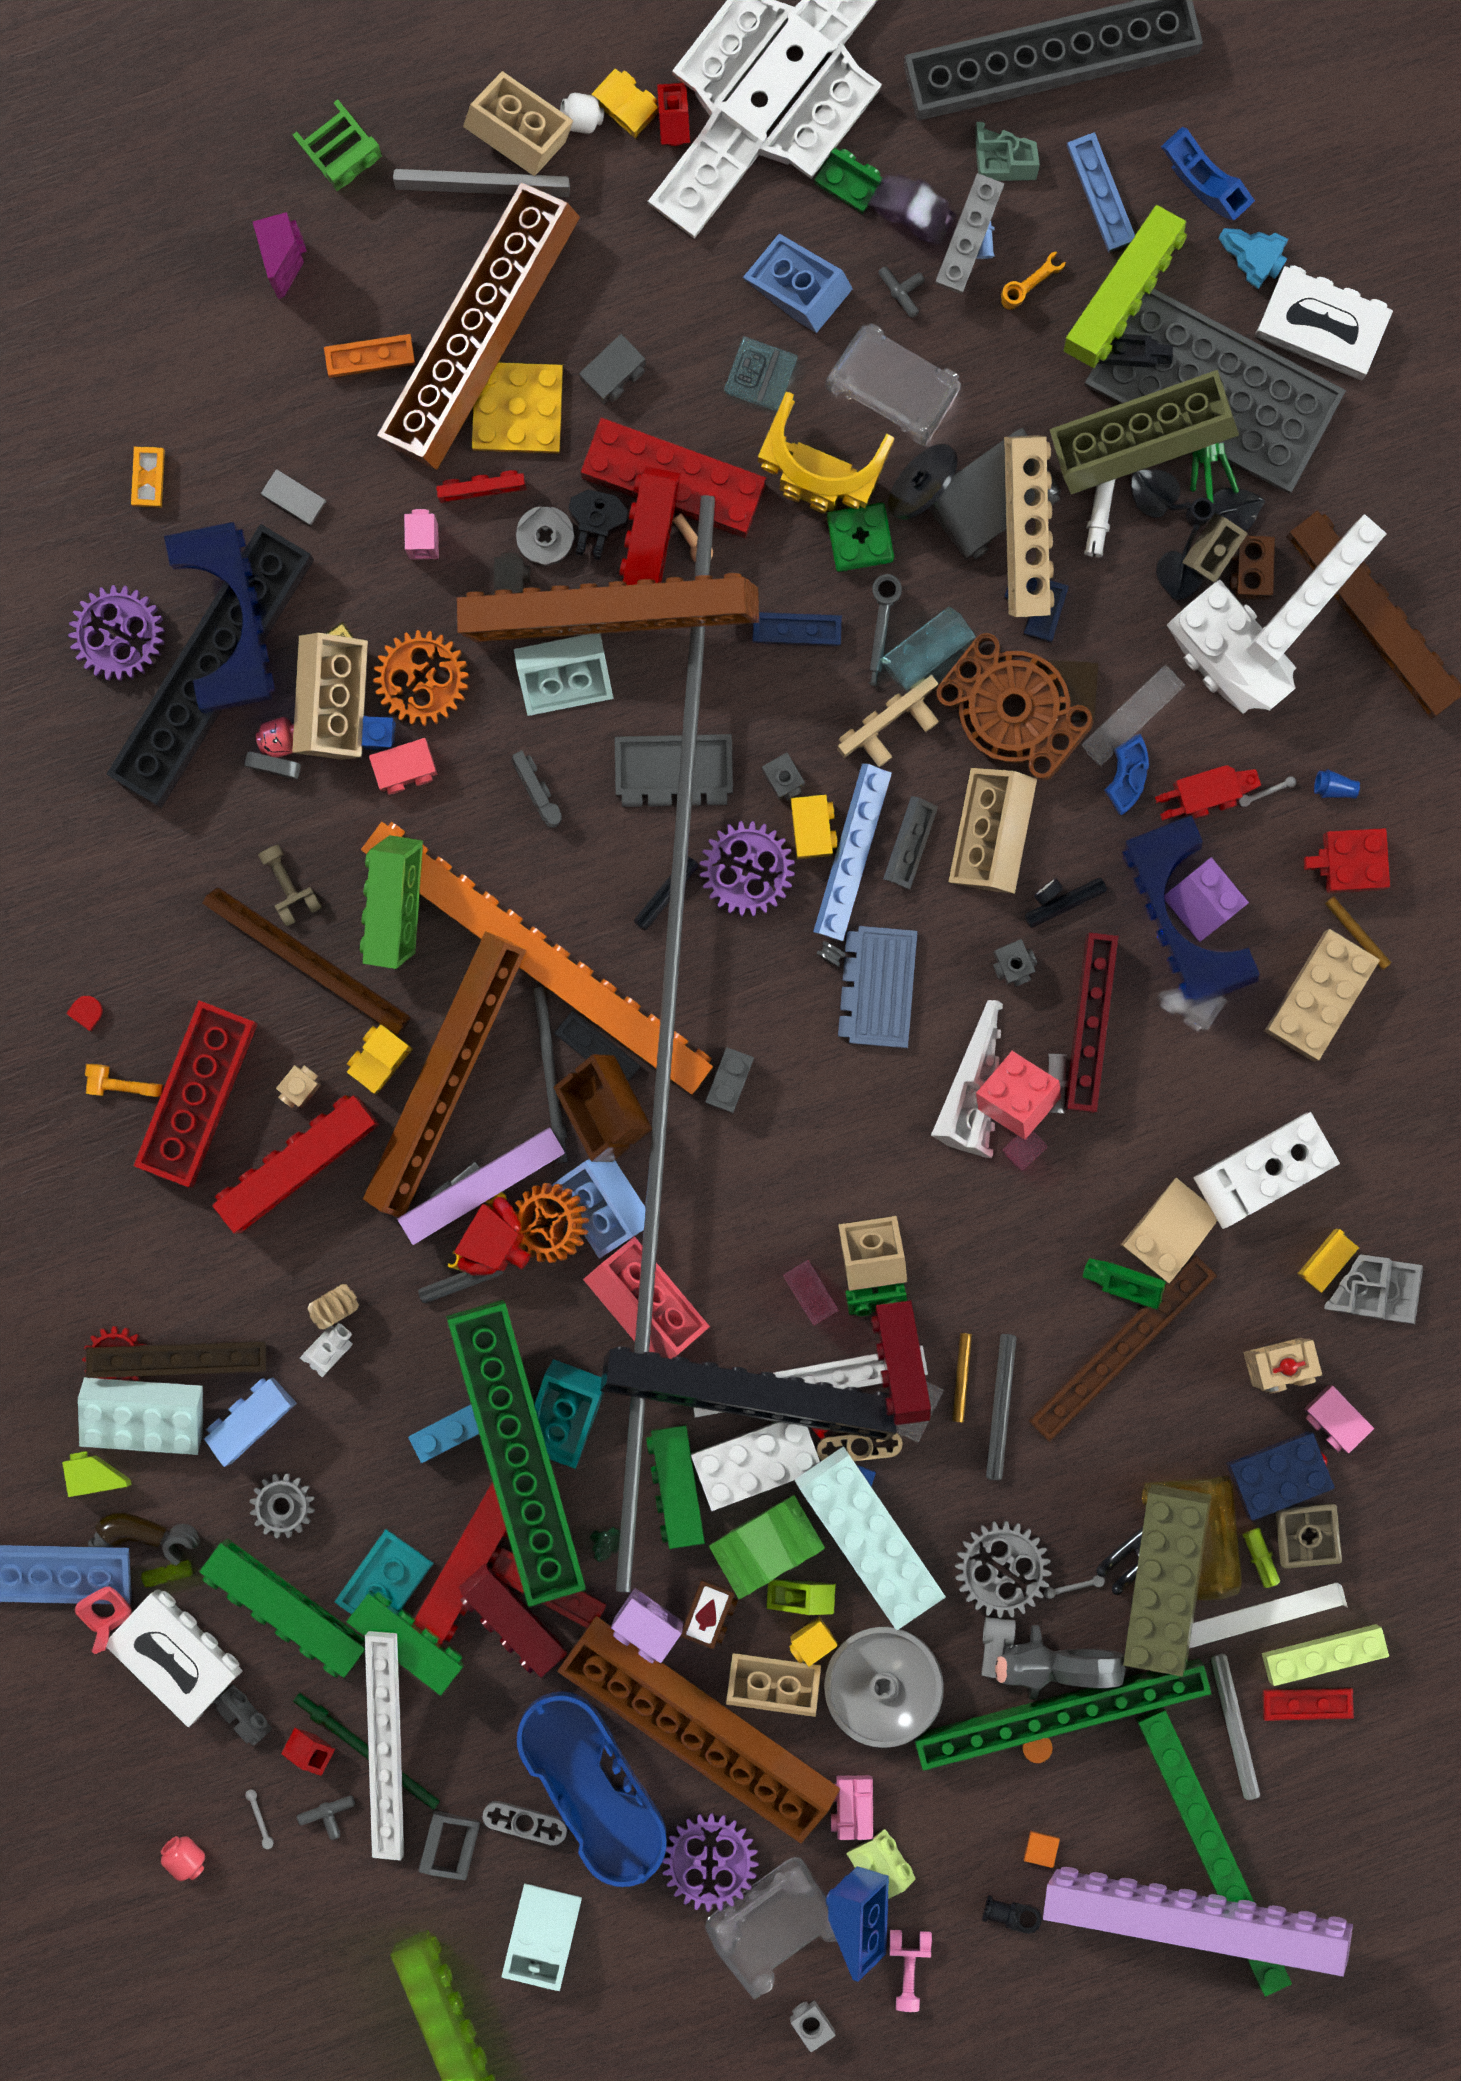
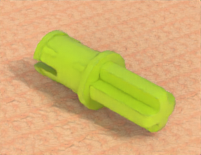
[1242,1528,1280,1588]

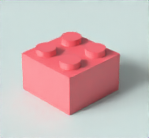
[976,1051,1061,1140]

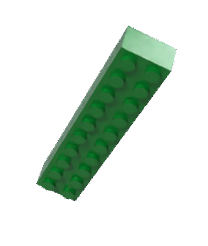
[446,1300,586,1607]

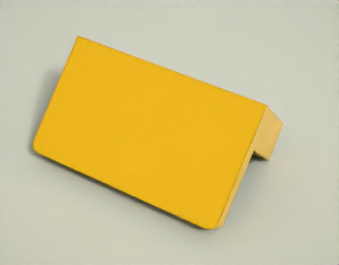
[1298,1229,1359,1293]

